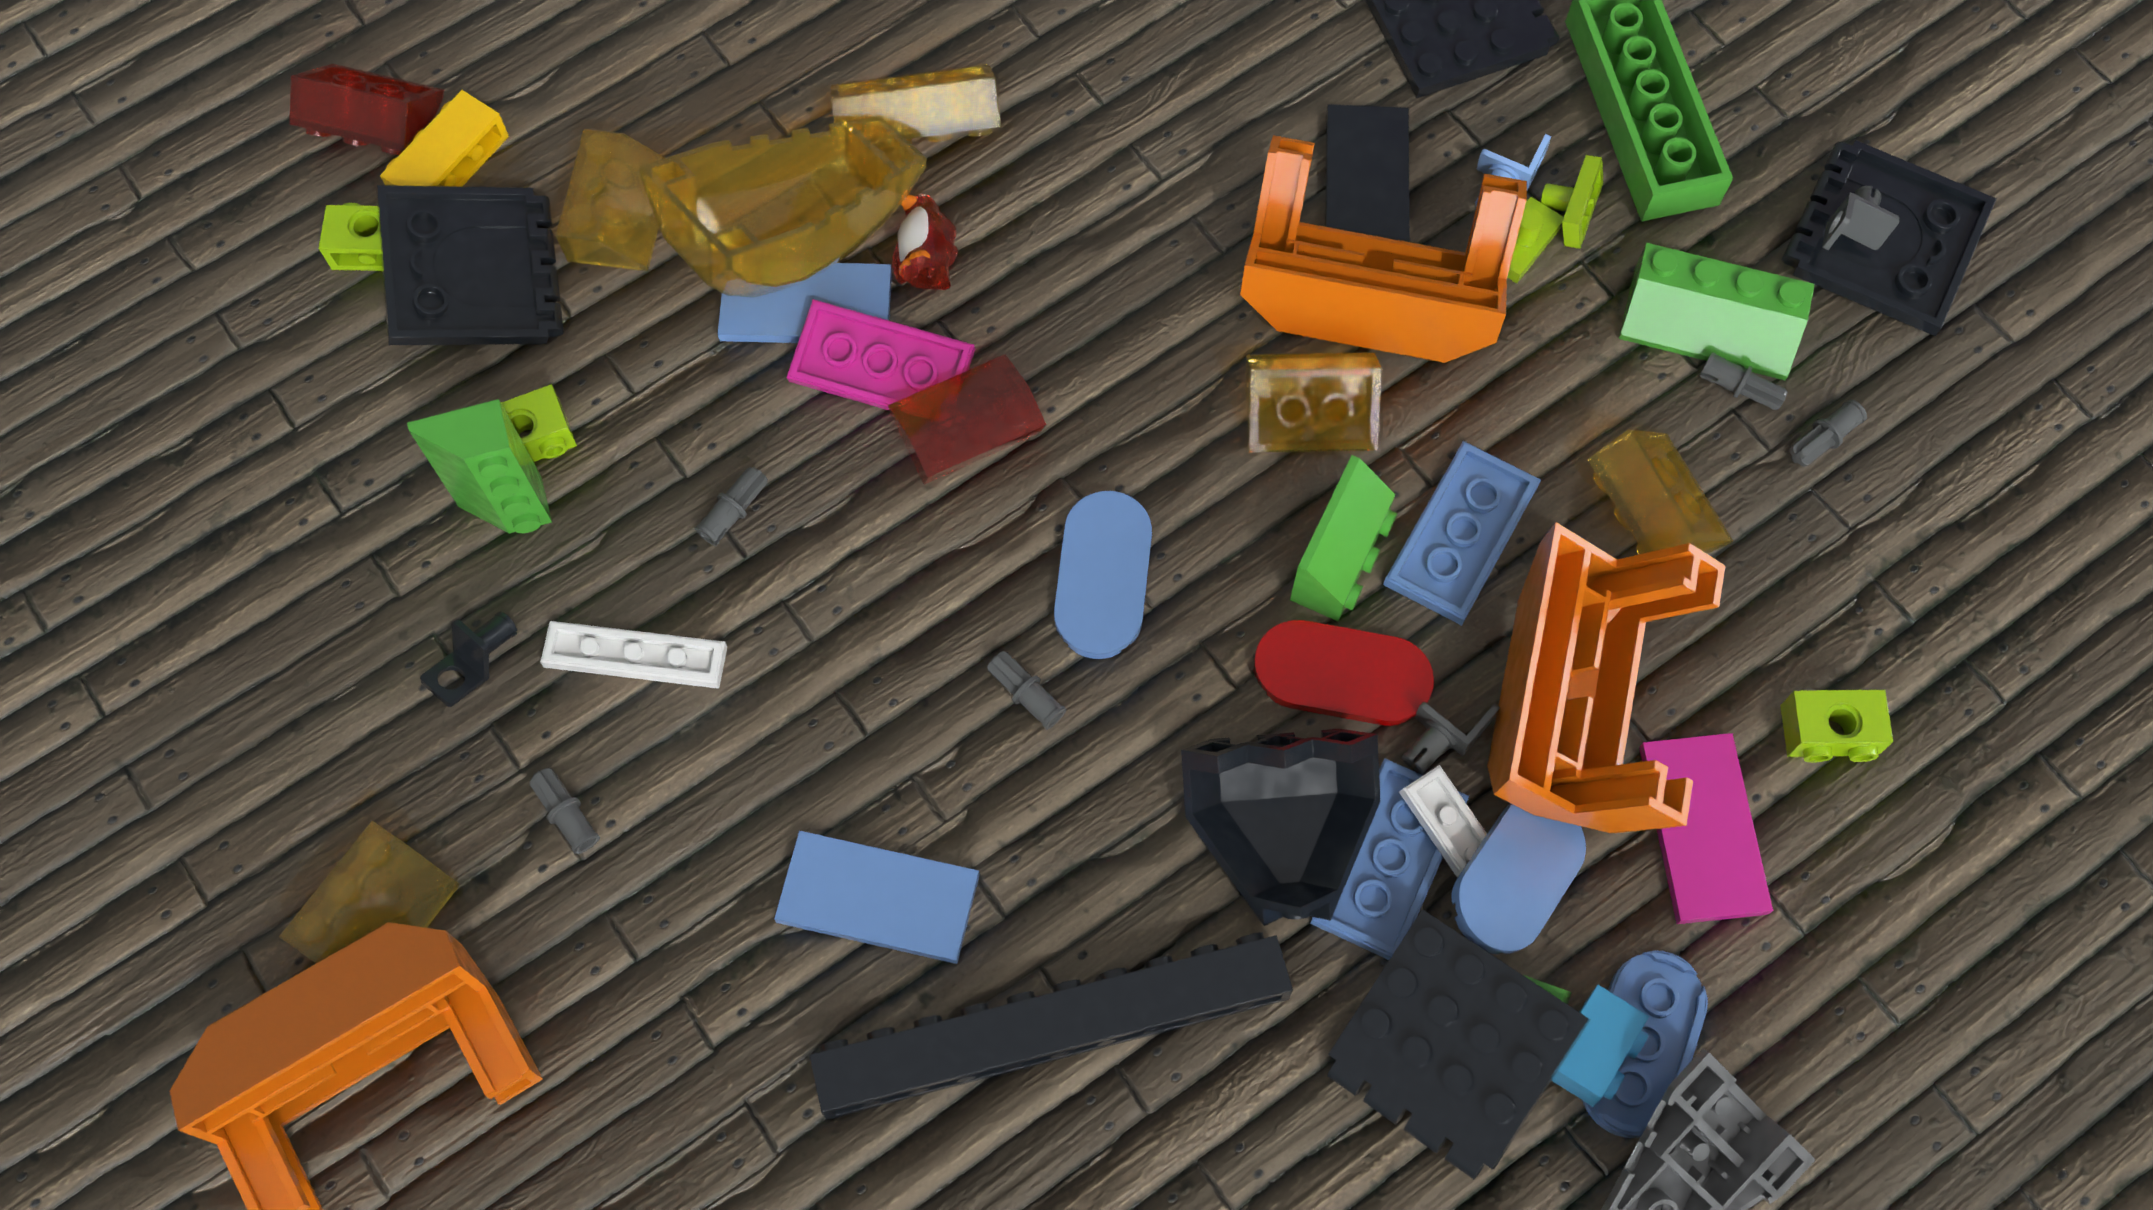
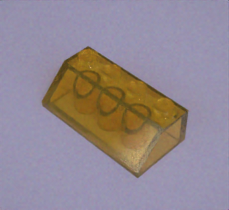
[831,64,1001,153]

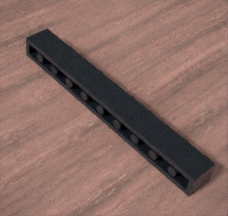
[809,932,1293,1119]

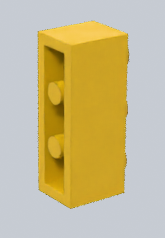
[380,90,509,187]

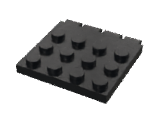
[1365,0,1560,98]
[1782,140,1997,336]
[377,185,564,345]
[1327,909,1590,1180]

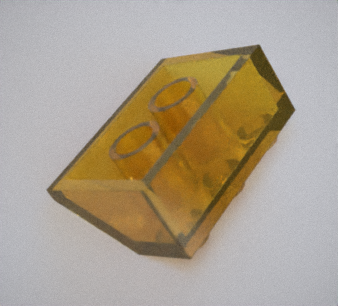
[556,129,673,271]
[1246,353,1382,452]
[1588,429,1733,554]
[279,821,460,963]

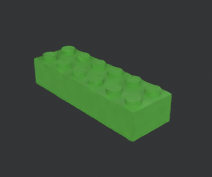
[1565,0,1733,222]

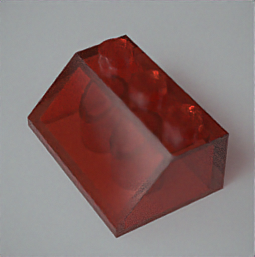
[289,64,444,155]
[888,354,1046,484]

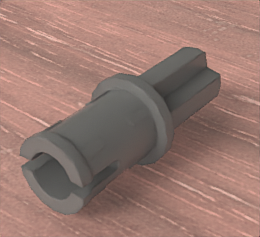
[1699,352,1787,410]
[1789,399,1867,467]
[694,467,768,546]
[987,651,1067,730]
[530,768,600,854]

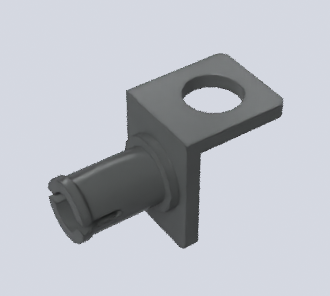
[1822,186,1900,250]
[1401,702,1500,775]

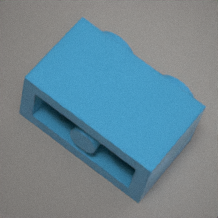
[1552,984,1650,1107]

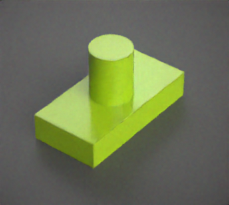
[1541,155,1604,249]
[1507,197,1564,284]

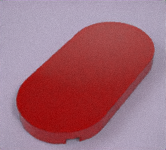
[1254,620,1434,726]

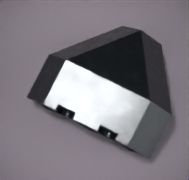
[1181,729,1381,926]

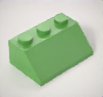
[1290,455,1397,622]

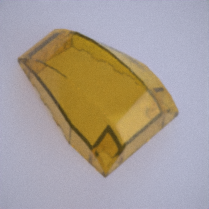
[639,116,927,298]

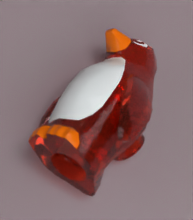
[892,194,958,290]

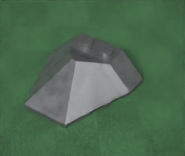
[1601,1048,1815,1210]

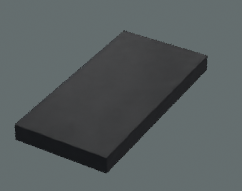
[1325,104,1410,242]

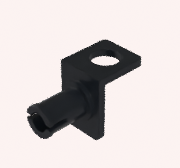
[420,612,517,707]

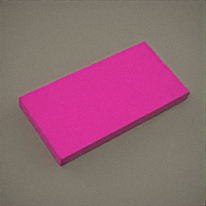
[786,299,975,428]
[1639,733,1773,924]

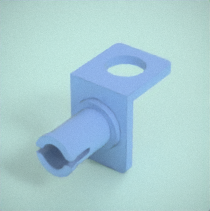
[1475,134,1551,205]

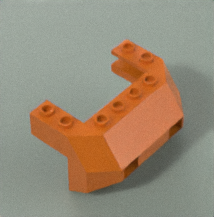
[1240,135,1527,363]
[1487,522,1725,833]
[170,922,543,1210]

